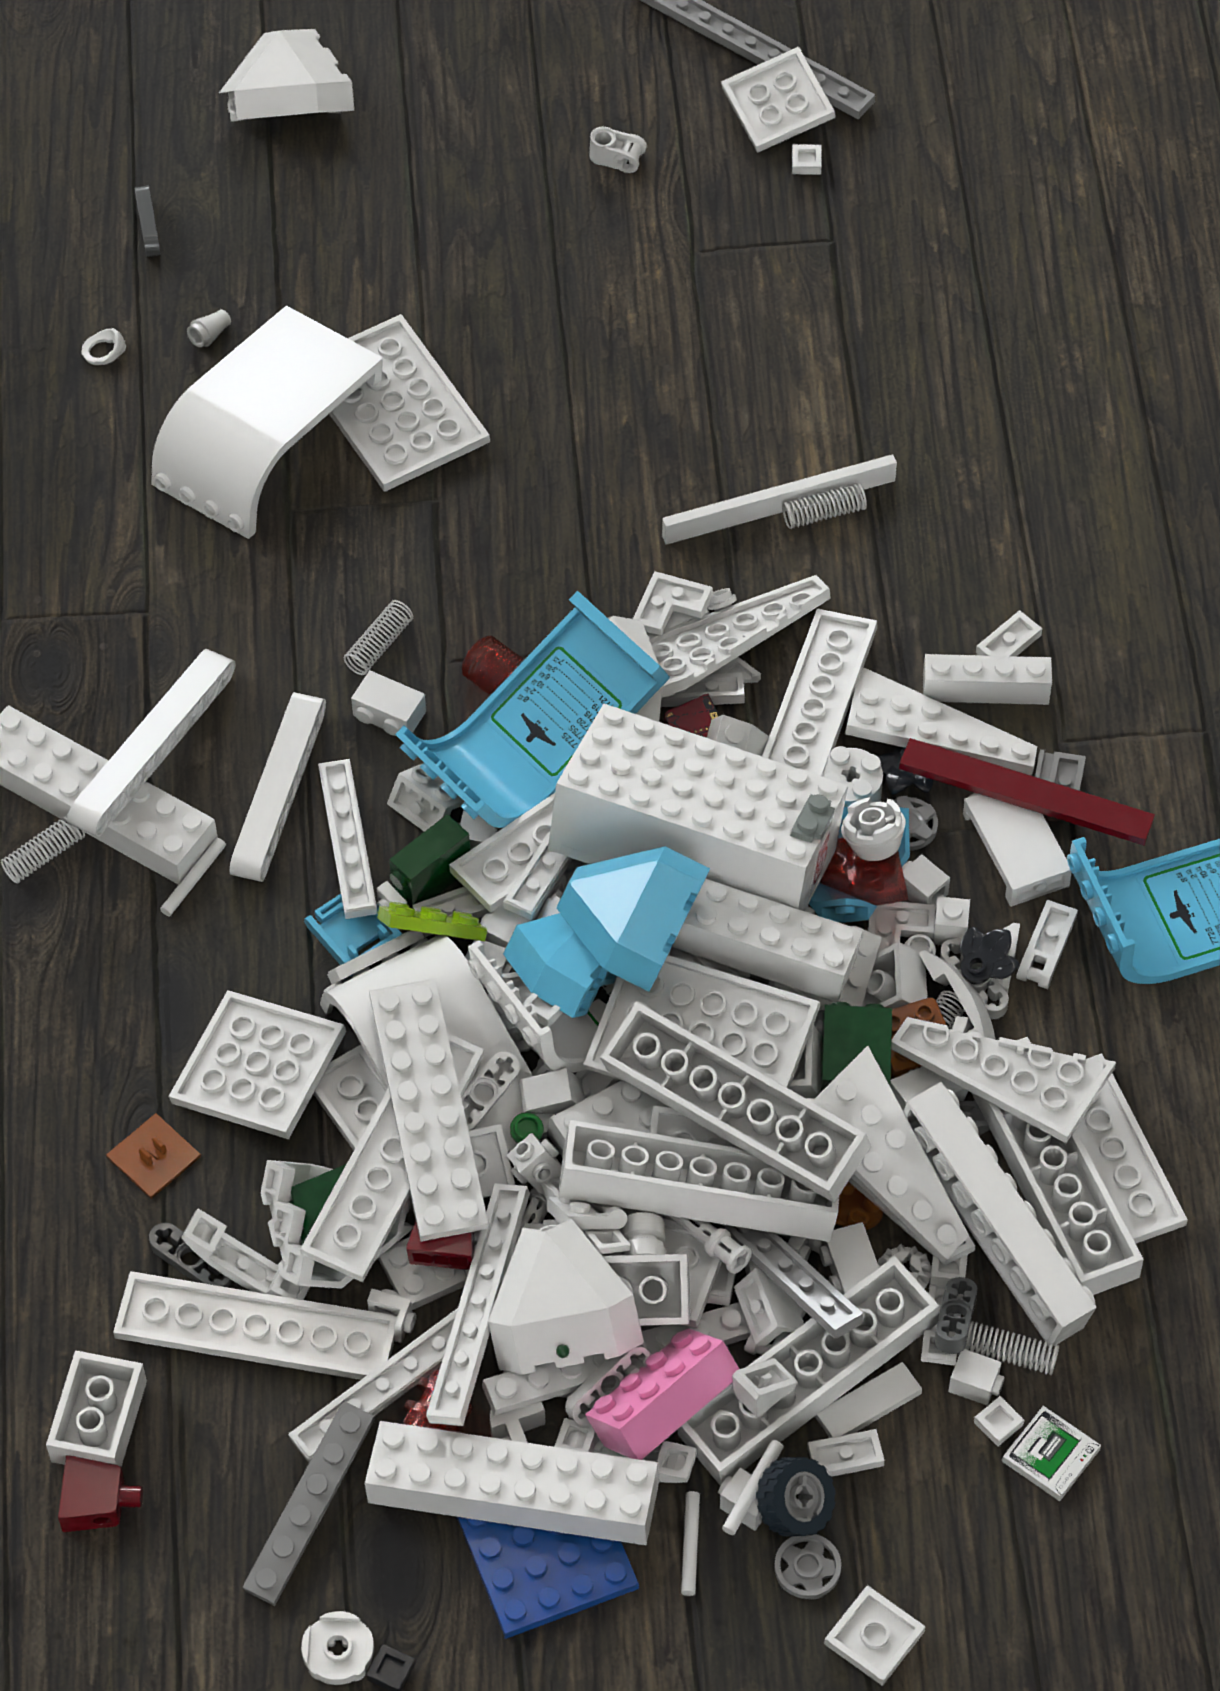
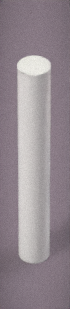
[160,838,226,917]
[722,1440,784,1535]
[681,1491,700,1596]

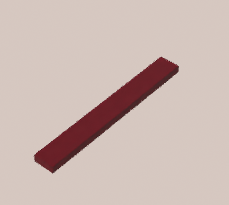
[899,738,1155,846]

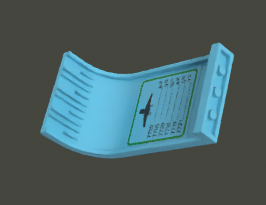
[395,591,670,828]
[1067,837,1220,984]

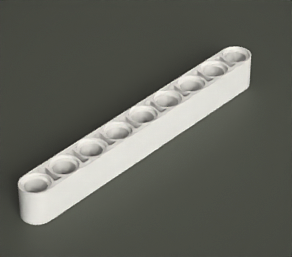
[67,649,235,837]

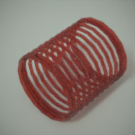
[462,636,525,695]

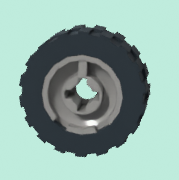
[756,1457,836,1536]

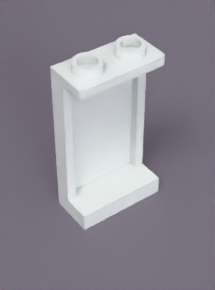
[963,793,1072,907]

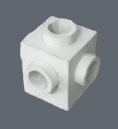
[507,1132,562,1195]

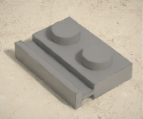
[1035,749,1086,791]

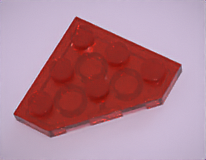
[819,838,908,906]

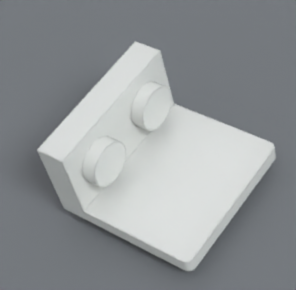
[387,763,465,832]

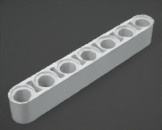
[230,692,326,882]

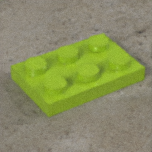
[377,902,487,941]

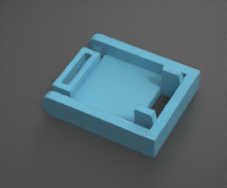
[304,894,402,977]

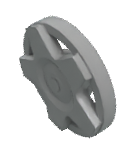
[893,796,938,851]
[774,1534,841,1600]

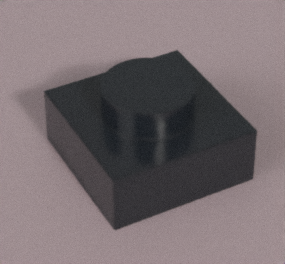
[366,1644,416,1691]

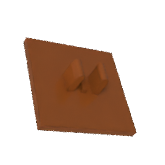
[106,1113,201,1199]

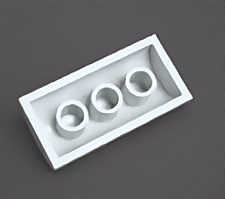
[602,1254,690,1326]

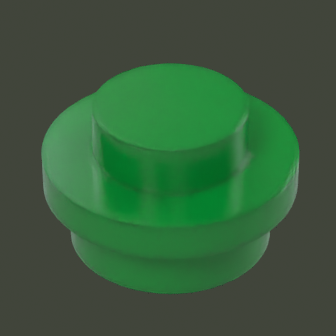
[510,1113,544,1144]

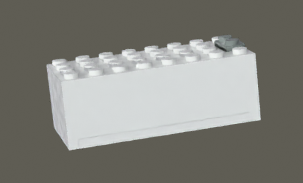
[548,704,848,911]

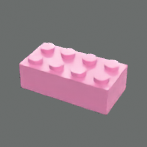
[585,1328,739,1460]

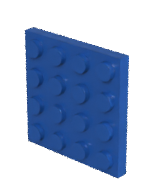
[456,1517,639,1639]

